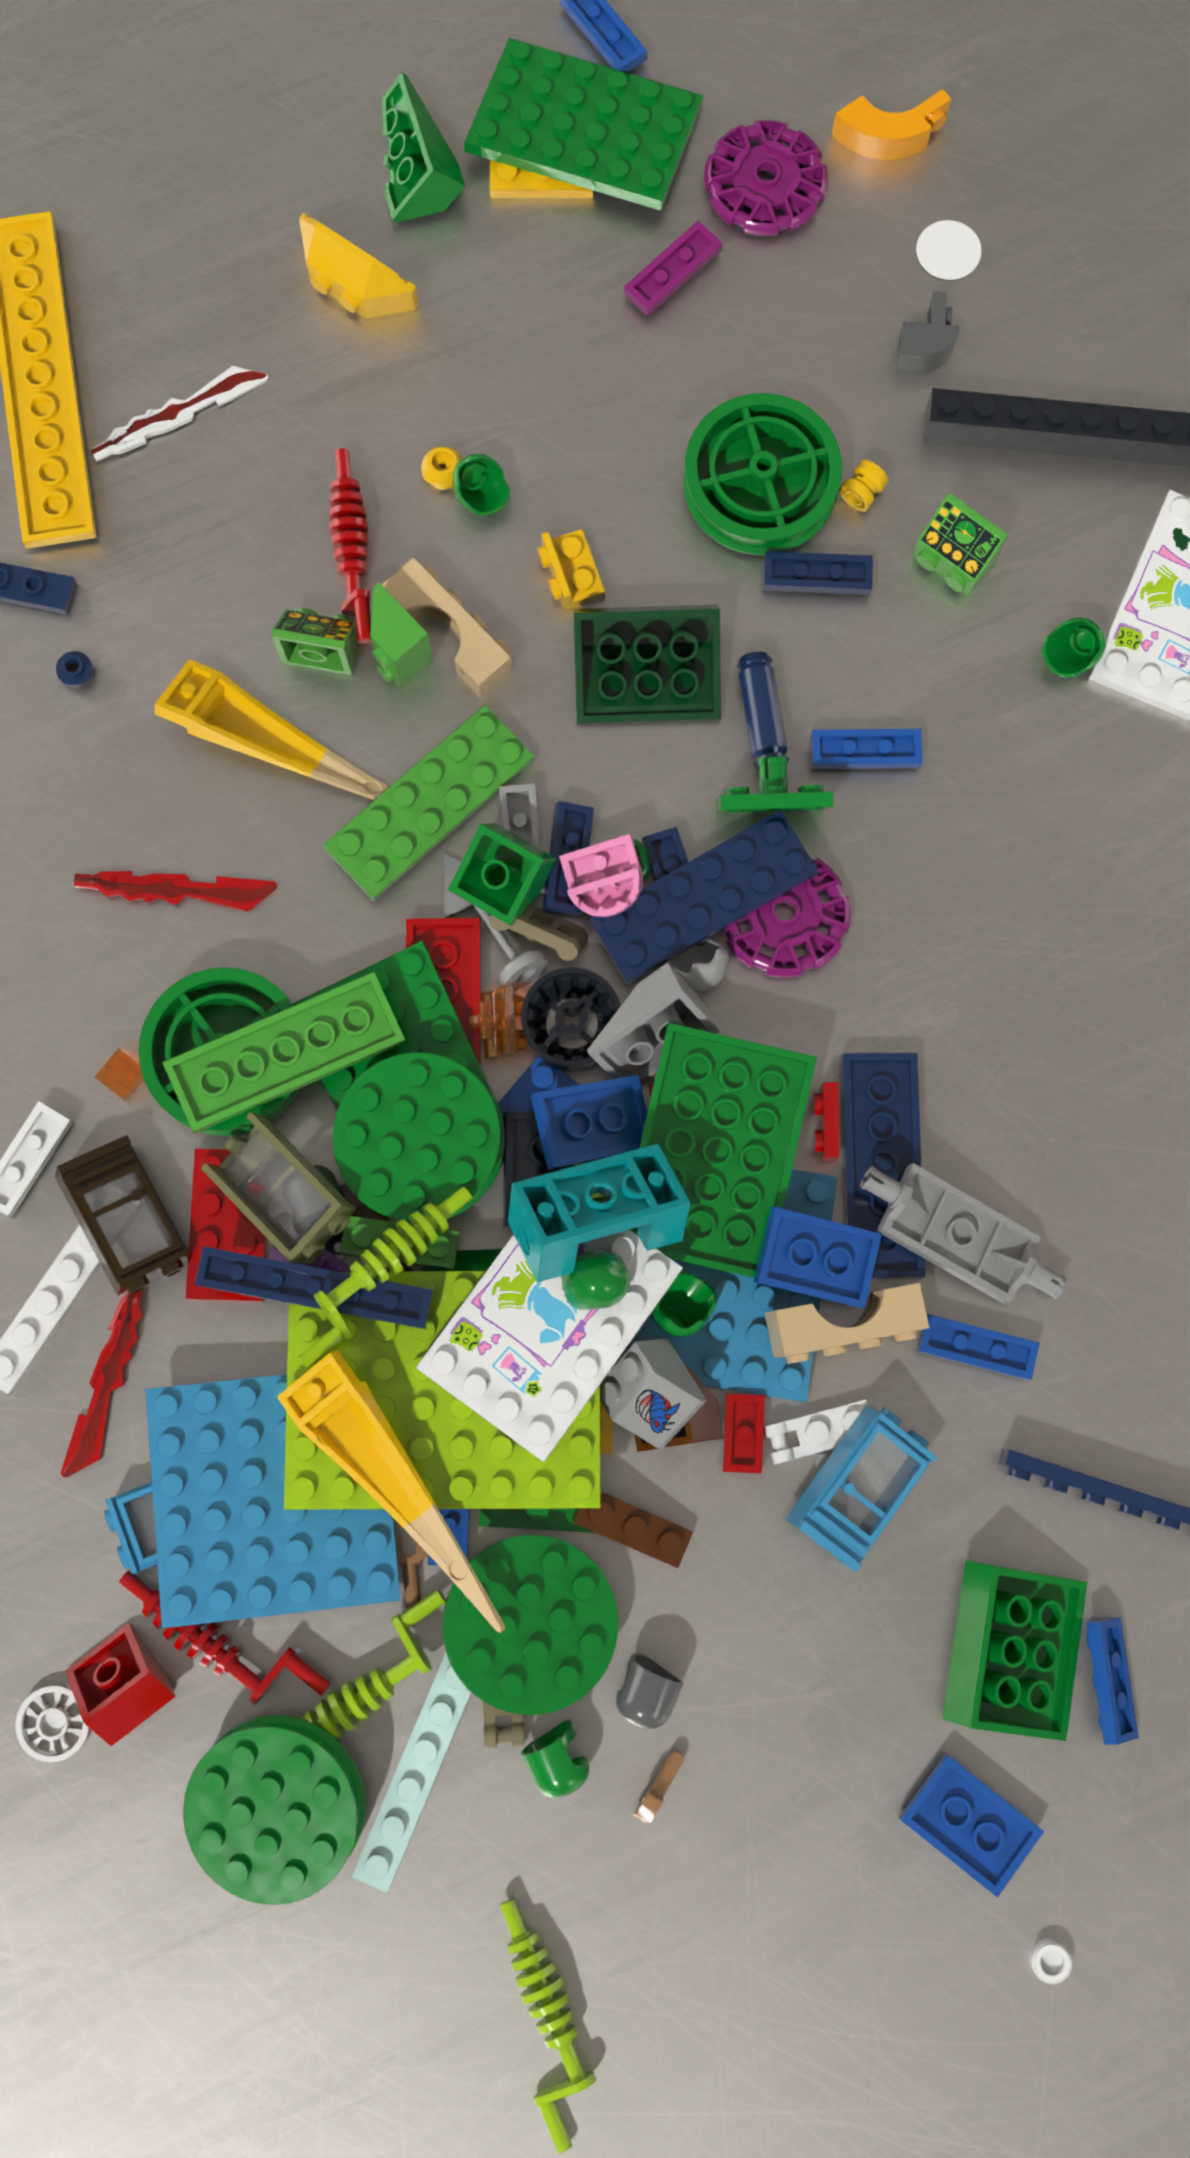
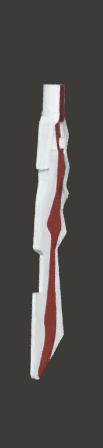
[89,366,268,462]

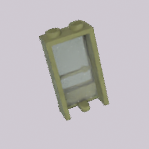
[201,1112,357,1265]

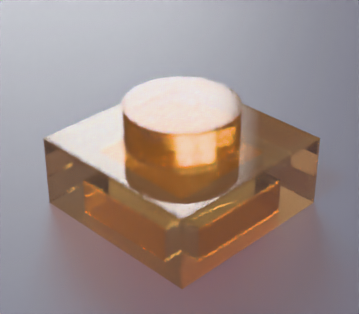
[95,1048,144,1102]

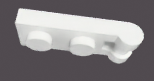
[764,1399,877,1465]

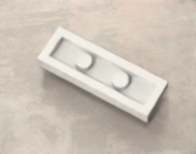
[0,1101,74,1218]

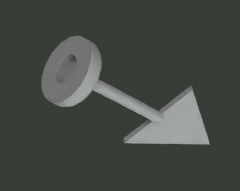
[444,853,548,991]

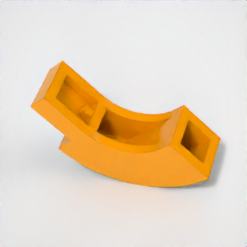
[831,89,951,160]

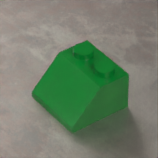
[448,823,557,926]

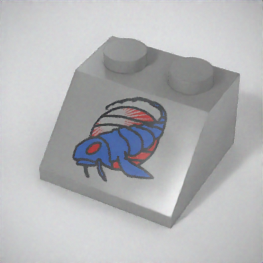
[600,1338,707,1449]

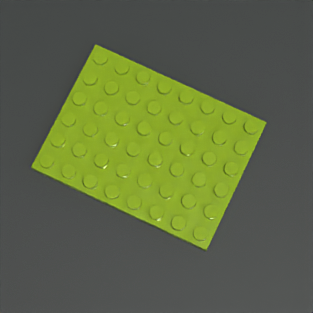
[284,1271,601,1510]

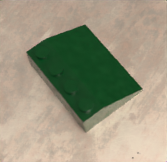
[573,604,721,723]

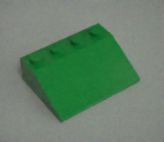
[942,1560,1088,1741]

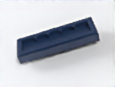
[0,562,76,615]

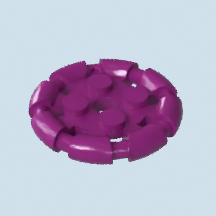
[704,120,828,236]
[723,857,851,978]

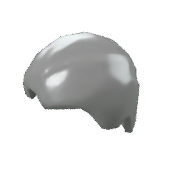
[668,938,729,992]

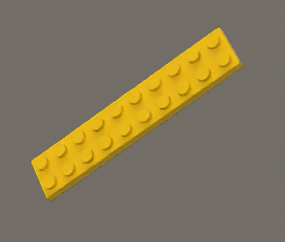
[0,211,97,549]

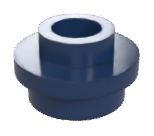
[56,651,93,687]

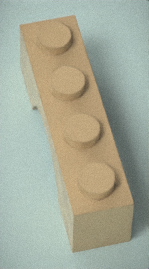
[382,557,512,698]
[764,1283,929,1364]

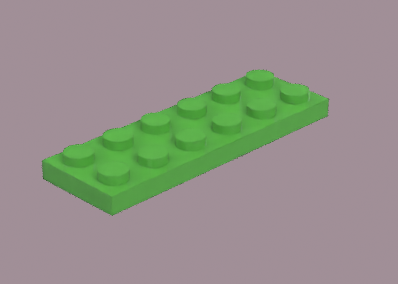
[323,705,535,901]
[162,972,405,1134]

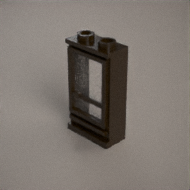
[55,1135,190,1296]

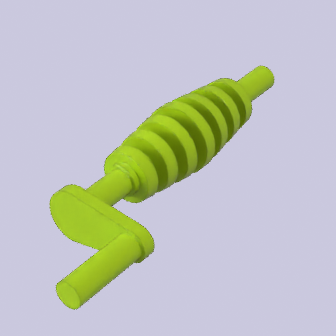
[297,1187,472,1369]
[303,1589,446,1739]
[499,1898,596,2153]

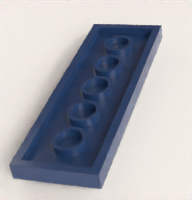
[589,810,819,984]
[841,1053,925,1279]

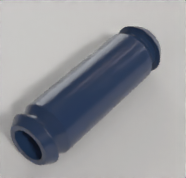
[737,651,789,772]

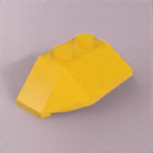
[299,213,419,318]

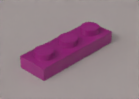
[624,220,723,317]

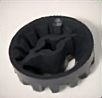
[521,967,621,1071]

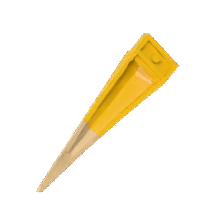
[154,659,389,800]
[277,1350,505,1633]

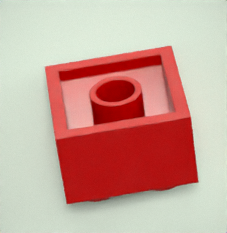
[65,1622,176,1746]

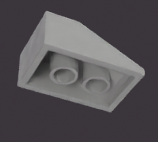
[587,962,720,1086]

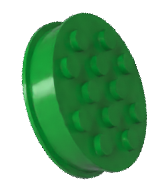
[683,393,842,555]
[139,967,302,1136]
[333,1052,505,1222]
[442,1535,618,1715]
[183,1715,366,1905]

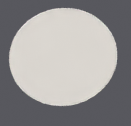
[916,220,982,280]

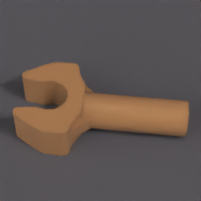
[395,1535,428,1609]
[633,1750,685,1824]

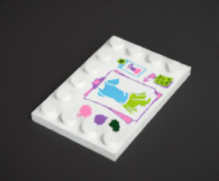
[1088,490,1190,721]
[416,1230,683,1462]

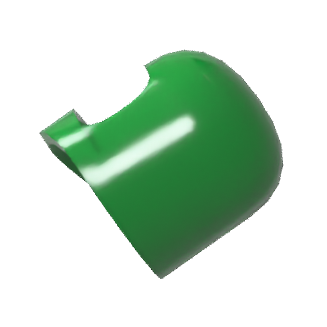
[521,1719,590,1798]

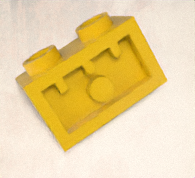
[537,529,605,611]

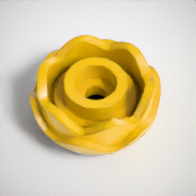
[421,446,463,490]

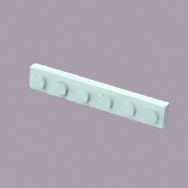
[351,1652,471,1893]

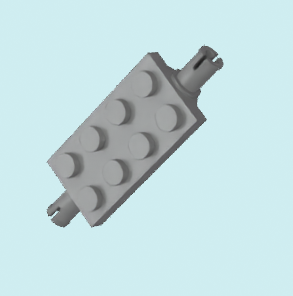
[860,1163,1067,1305]

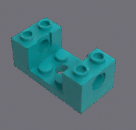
[508,1144,690,1283]

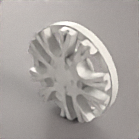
[15,1685,91,1763]

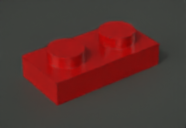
[813,1082,839,1162]
[722,1393,765,1474]

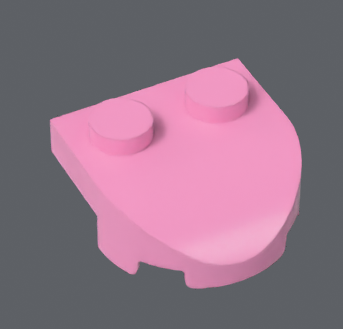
[559,834,643,917]

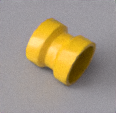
[839,460,889,512]

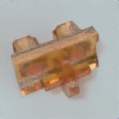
[469,985,528,1059]

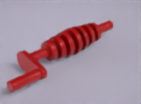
[329,448,372,644]
[119,1570,331,1705]

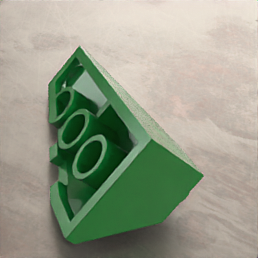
[382,72,466,223]

